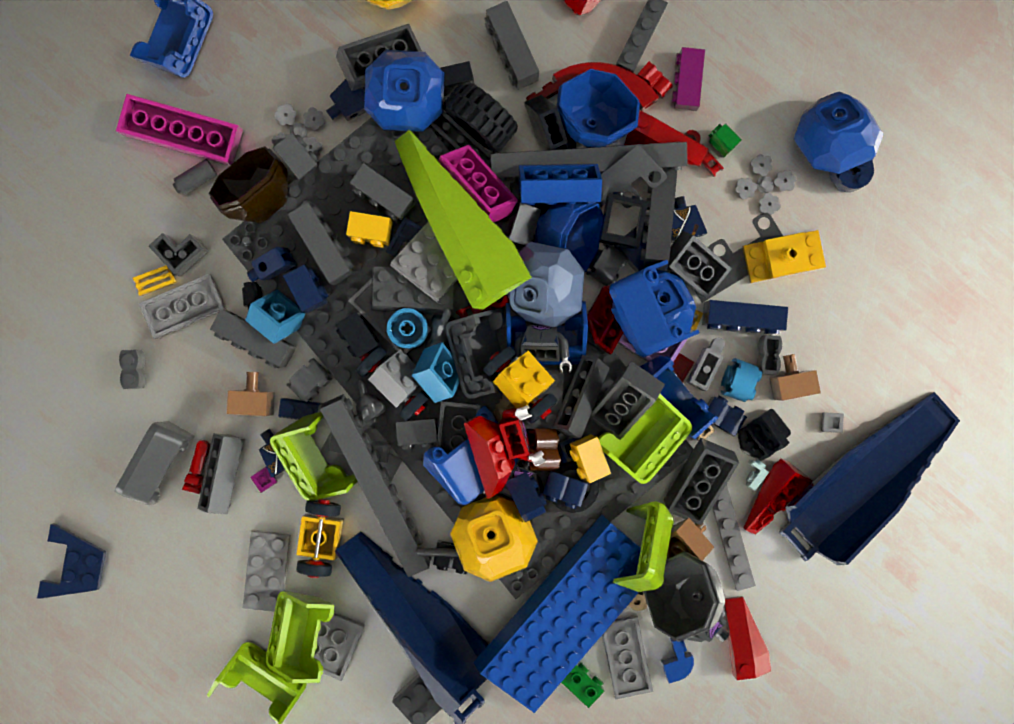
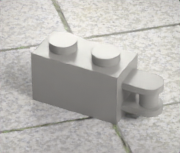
[686,338,725,391]

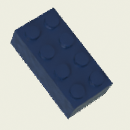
[702,300,788,335]

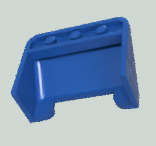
[423,406,518,505]

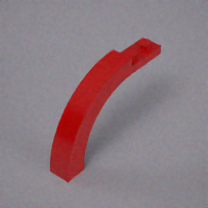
[524,62,659,111]

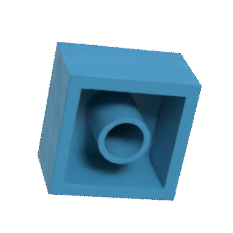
[245,290,305,344]
[412,342,460,403]

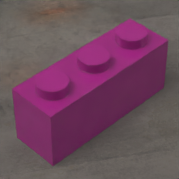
[671,47,705,111]

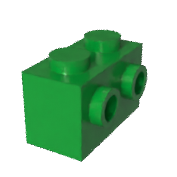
[561,662,604,708]

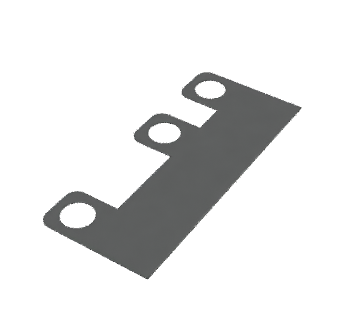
[596,144,667,208]
[696,213,783,303]

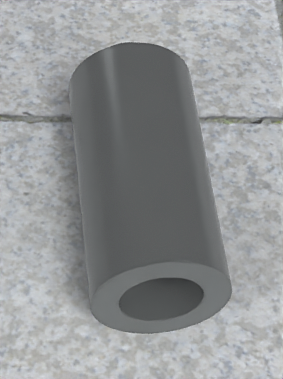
[173,159,217,195]

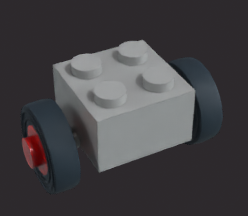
[356,347,430,421]

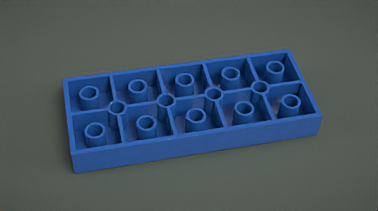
[473,515,641,713]

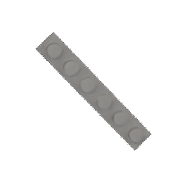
[712,484,756,591]

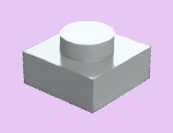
[822,412,844,433]

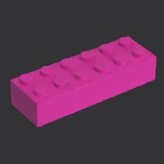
[116,94,243,166]

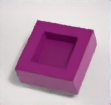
[250,467,278,493]

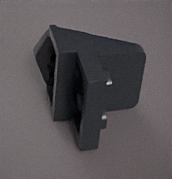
[738,409,791,461]

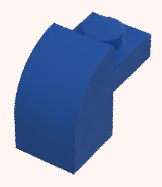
[661,638,694,684]

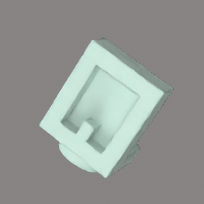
[745,460,769,491]

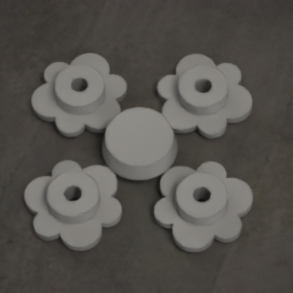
[272,104,325,157]
[735,154,796,215]

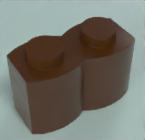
[528,429,561,471]

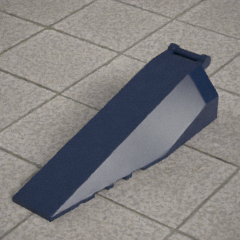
[779,392,960,565]
[335,531,488,724]

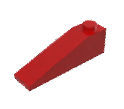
[624,110,709,167]
[743,458,813,535]
[724,596,771,680]

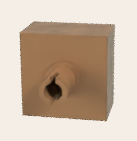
[769,354,821,401]
[227,372,275,416]
[667,518,714,561]

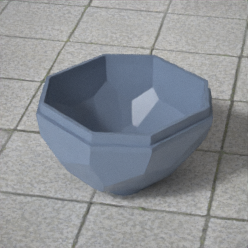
[507,242,584,327]

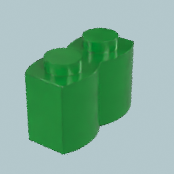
[708,123,742,157]

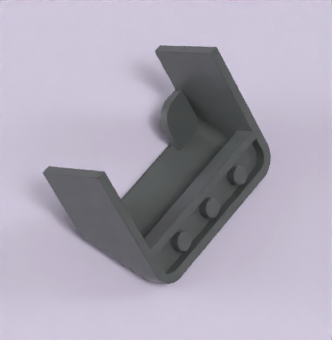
[115,421,195,505]

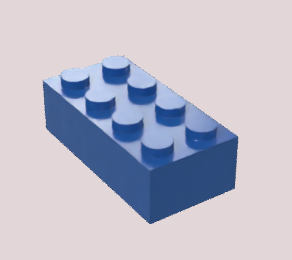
[519,164,602,205]

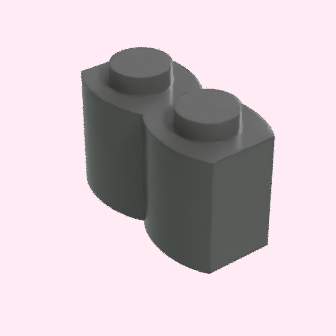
[757,335,782,375]
[119,350,146,389]

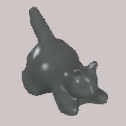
[425,307,457,351]
[355,379,386,431]

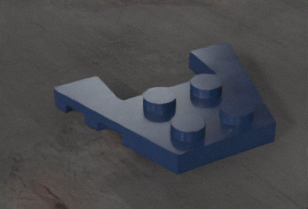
[37,523,106,599]

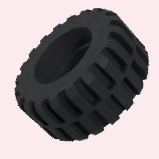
[443,81,518,152]

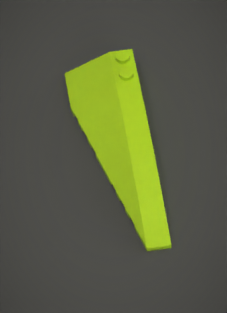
[394,130,532,309]

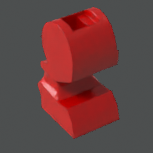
[637,61,673,99]

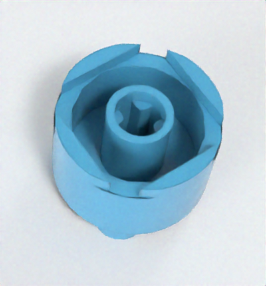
[387,308,428,349]
[721,358,762,402]

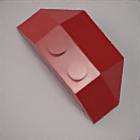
[587,285,623,355]
[464,416,515,499]

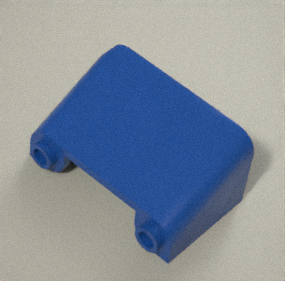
[130,0,213,78]

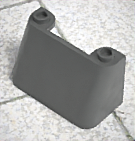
[446,308,505,398]

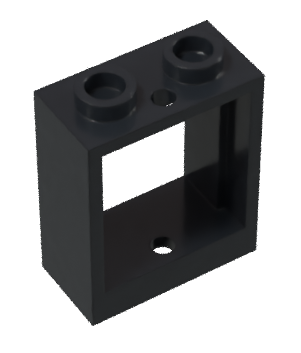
[598,192,648,250]

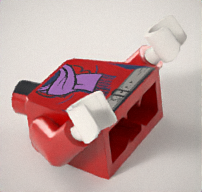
[499,405,546,466]

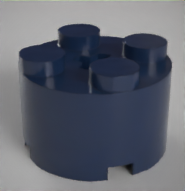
[829,159,874,193]

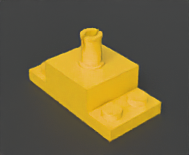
[742,230,826,283]

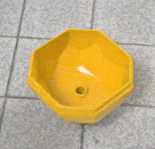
[450,494,538,582]

